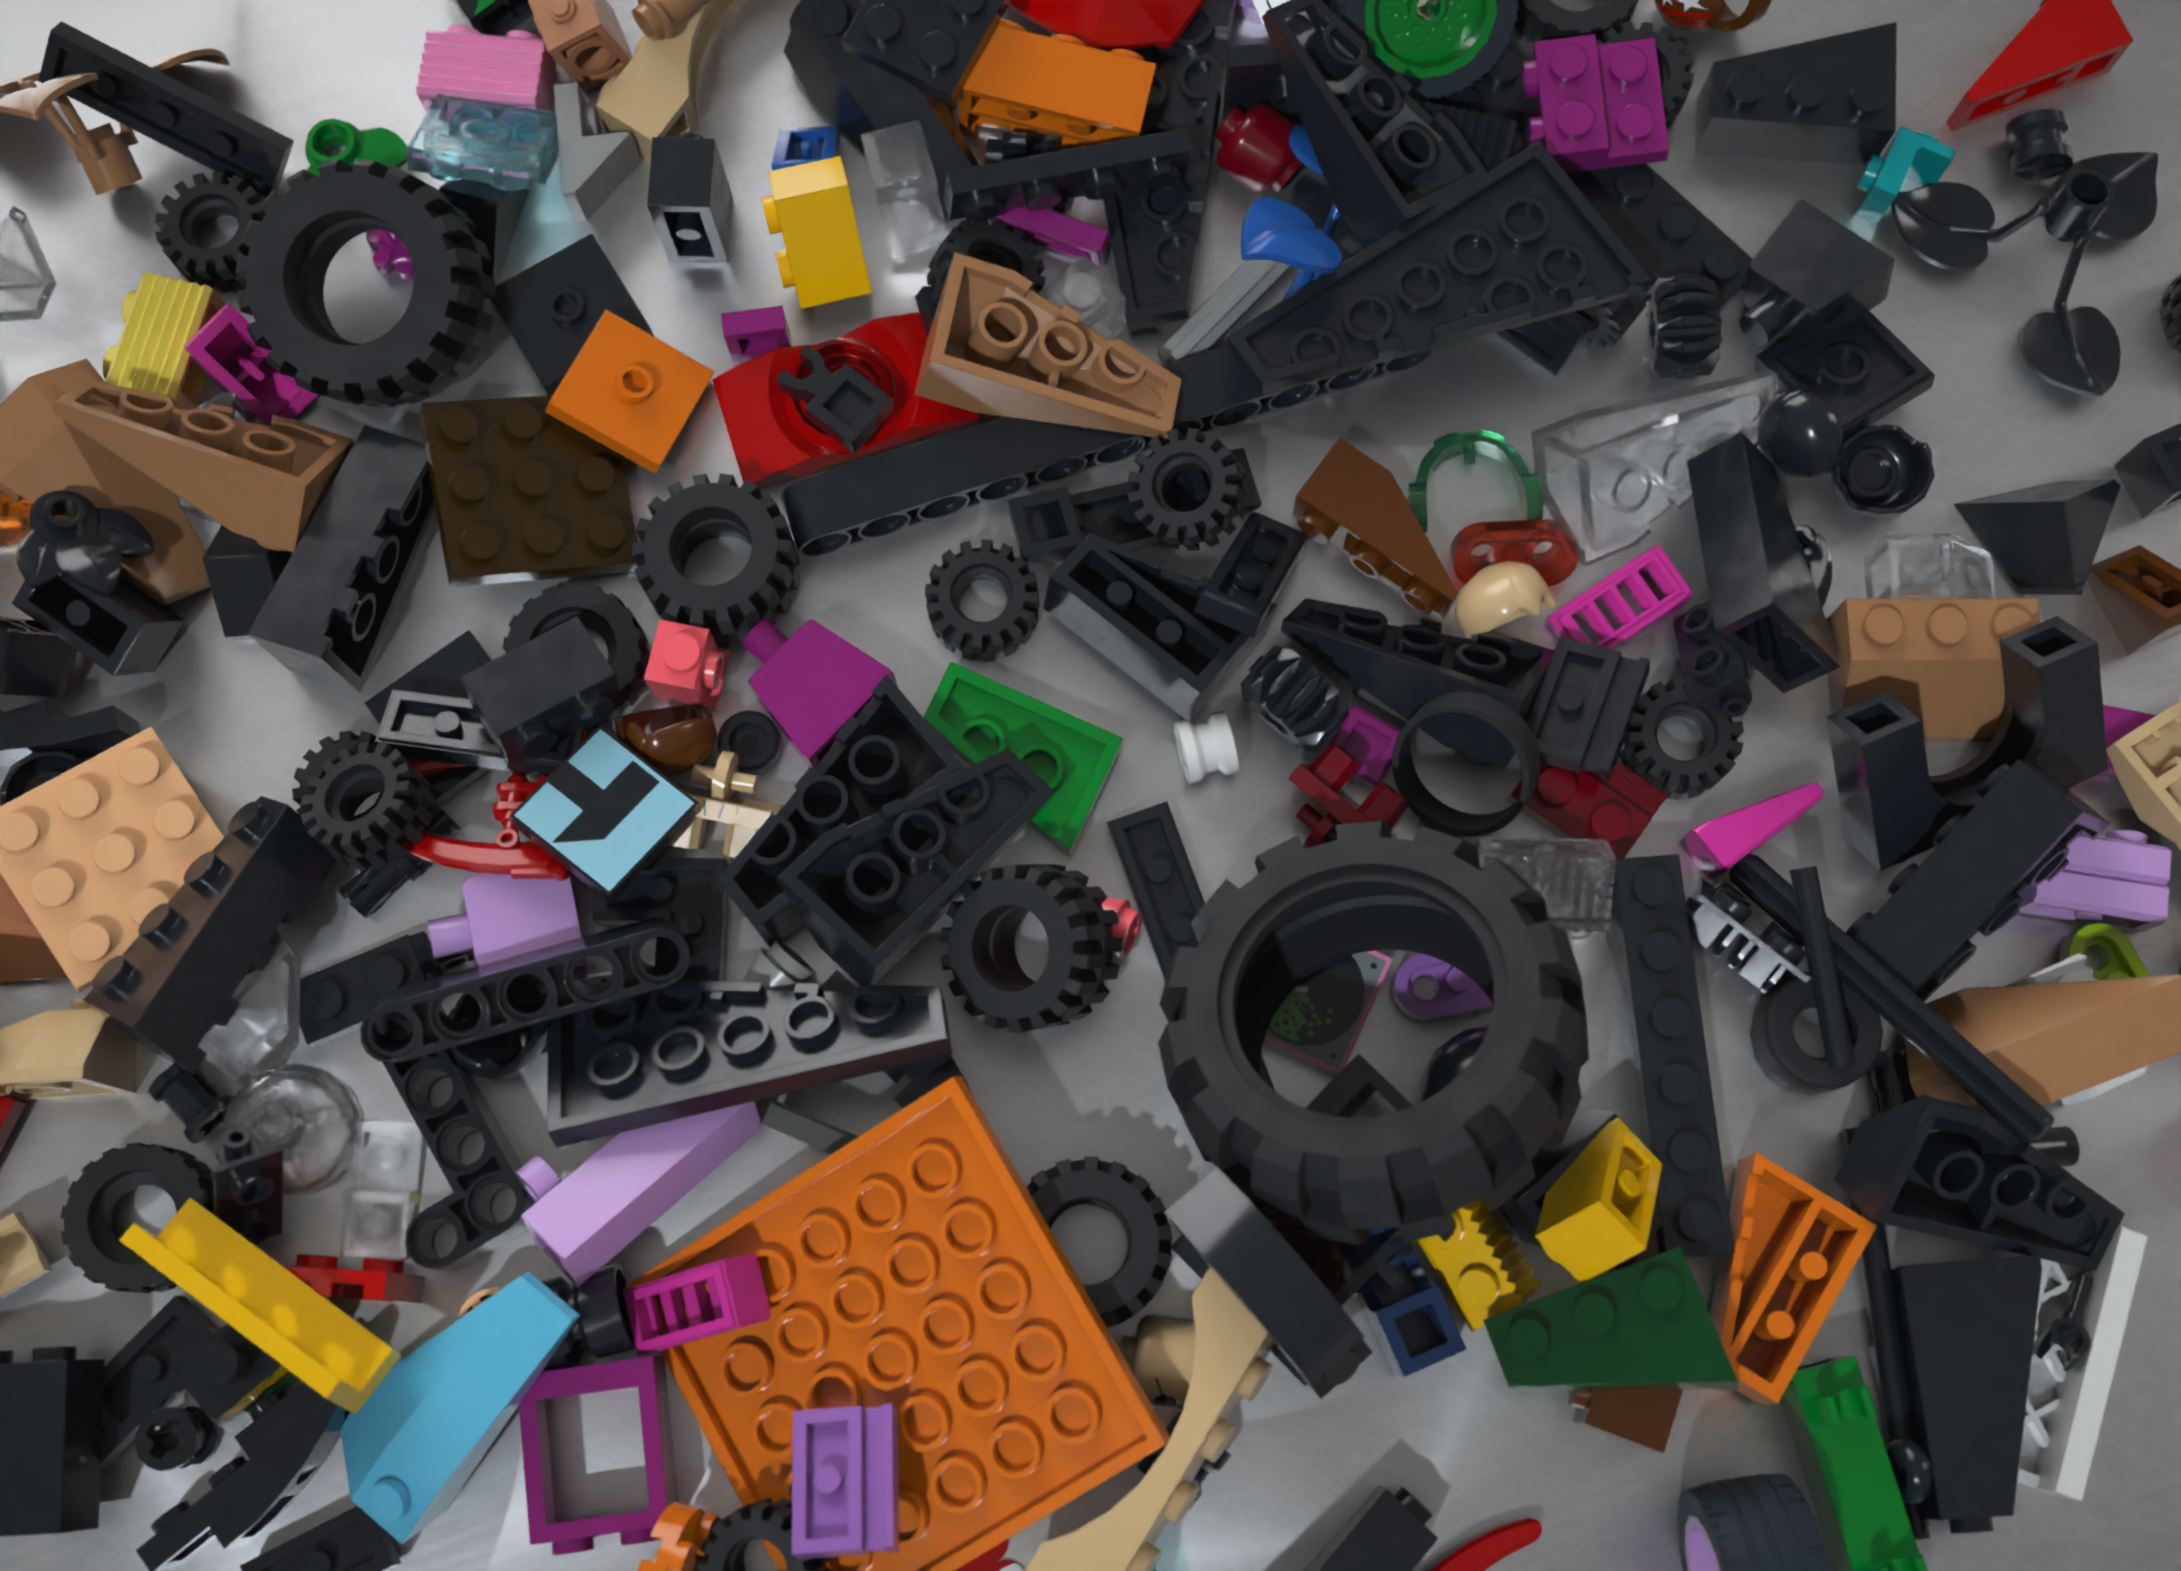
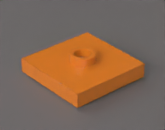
[545,309,715,474]

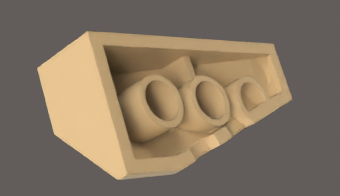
[0,998,137,1101]

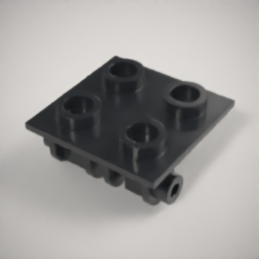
[1686,878,1810,994]

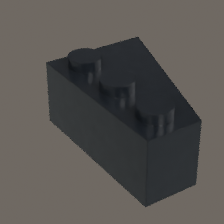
[1043,533,1278,722]

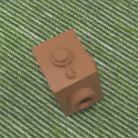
[528,0,633,92]

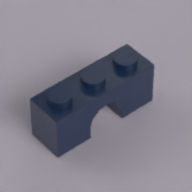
[1341,1227,1467,1377]

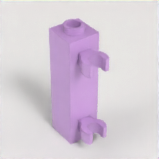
[516,1101,763,1287]

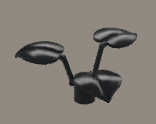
[1891,152,2158,397]

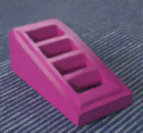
[1545,545,1693,650]
[1680,782,1824,880]
[623,1253,771,1357]

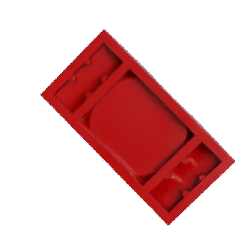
[712,312,981,490]

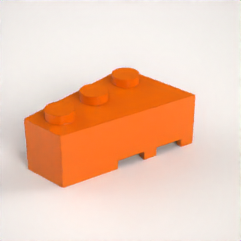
[959,19,1156,148]
[1709,1152,1877,1404]

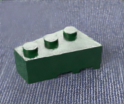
[1483,1246,1739,1394]

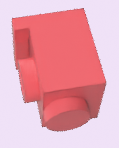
[644,619,733,712]

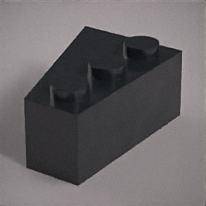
[1695,22,1897,166]

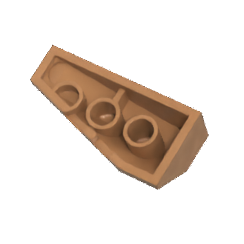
[914,252,1182,439]
[0,358,210,606]

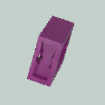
[519,1356,678,1555]

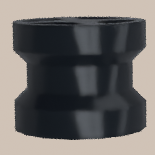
[2005,109,2073,181]

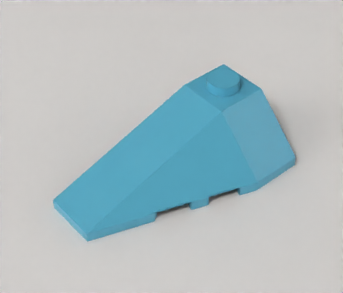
[341,1271,580,1545]

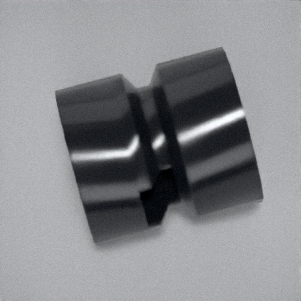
[541,1262,636,1371]

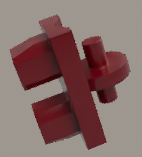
[1288,744,1410,849]

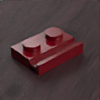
[1506,761,1668,868]

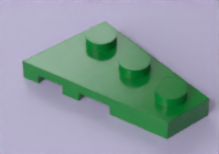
[923,662,1123,856]

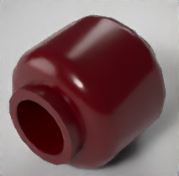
[1214,101,1301,194]

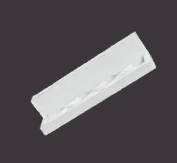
[2017,1227,2148,1501]

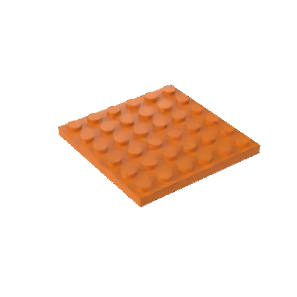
[625,1076,1170,1571]

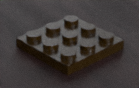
[419,395,638,588]

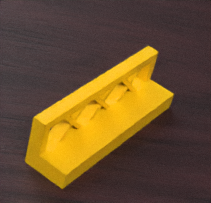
[120,1198,402,1414]

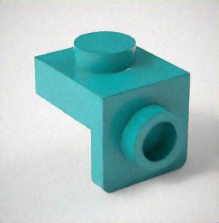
[1856,126,1956,223]

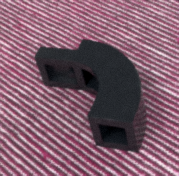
[1164,1166,1373,1399]

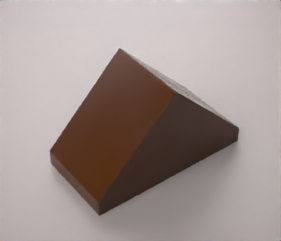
[2087,545,2181,655]

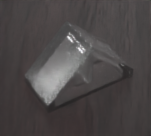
[0,206,56,322]

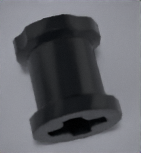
[148,1063,240,1143]
[135,1406,220,1471]

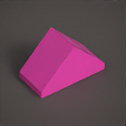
[183,303,319,426]

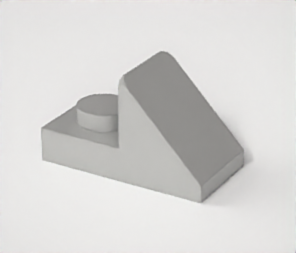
[554,82,640,222]

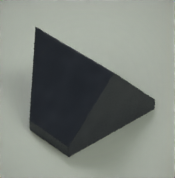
[1954,479,2121,595]

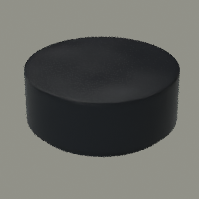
[717,710,783,776]

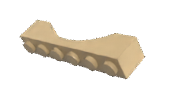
[596,0,742,162]
[1025,1267,1275,1571]

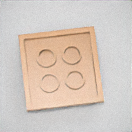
[0,726,224,993]

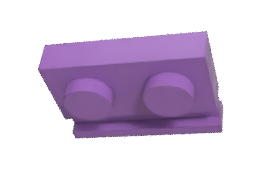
[792,1403,899,1559]

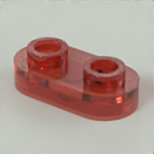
[1450,519,1579,586]

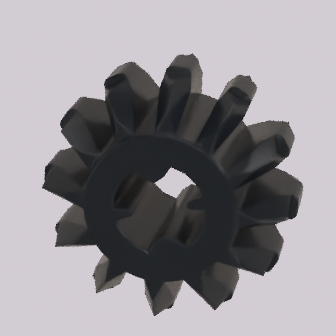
[1646,274,1722,381]
[1240,646,1349,752]

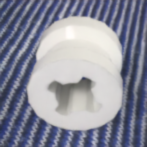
[1173,711,1239,784]

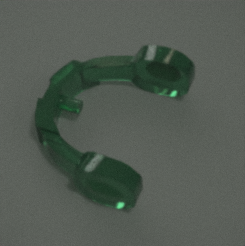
[1406,429,1544,533]

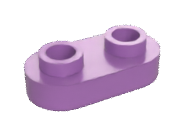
[1392,953,1493,1021]

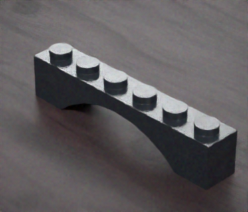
[1598,854,1734,1259]

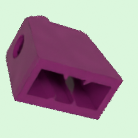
[743,619,898,769]

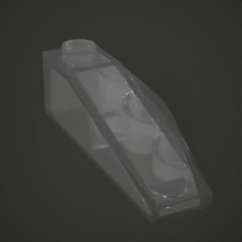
[1531,370,1778,566]

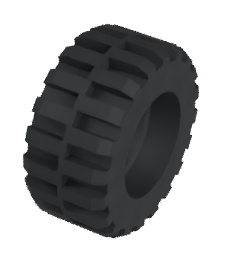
[236,158,496,408]

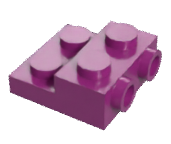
[1522,34,1669,173]

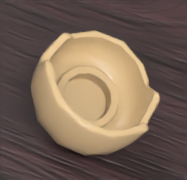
[1455,561,1558,639]

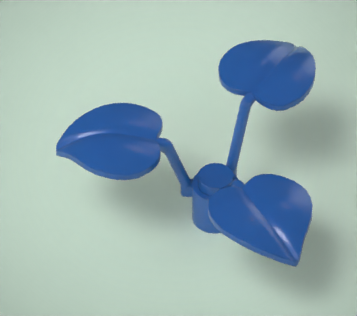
[1241,124,1342,301]

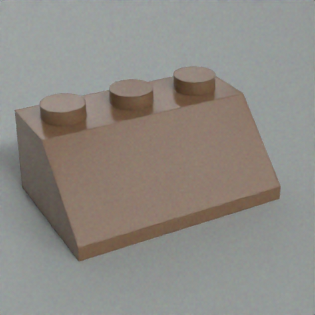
[1826,598,2040,741]

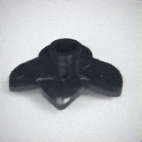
[17,490,154,597]

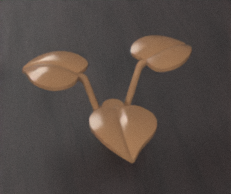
[0,48,230,195]

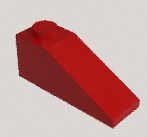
[1946,0,2133,132]

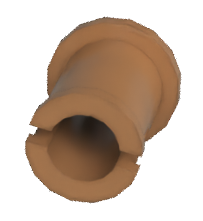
[632,0,711,41]

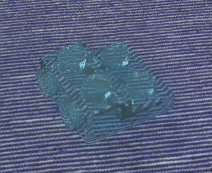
[407,93,558,191]

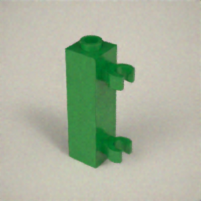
[1780,1356,1928,1571]

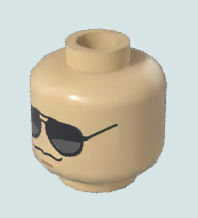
[1121,1315,1195,1409]

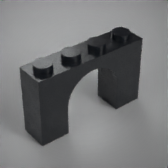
[1826,616,2108,871]
[0,1346,105,1537]

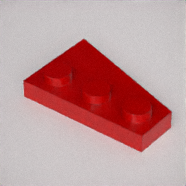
[265,1252,425,1303]

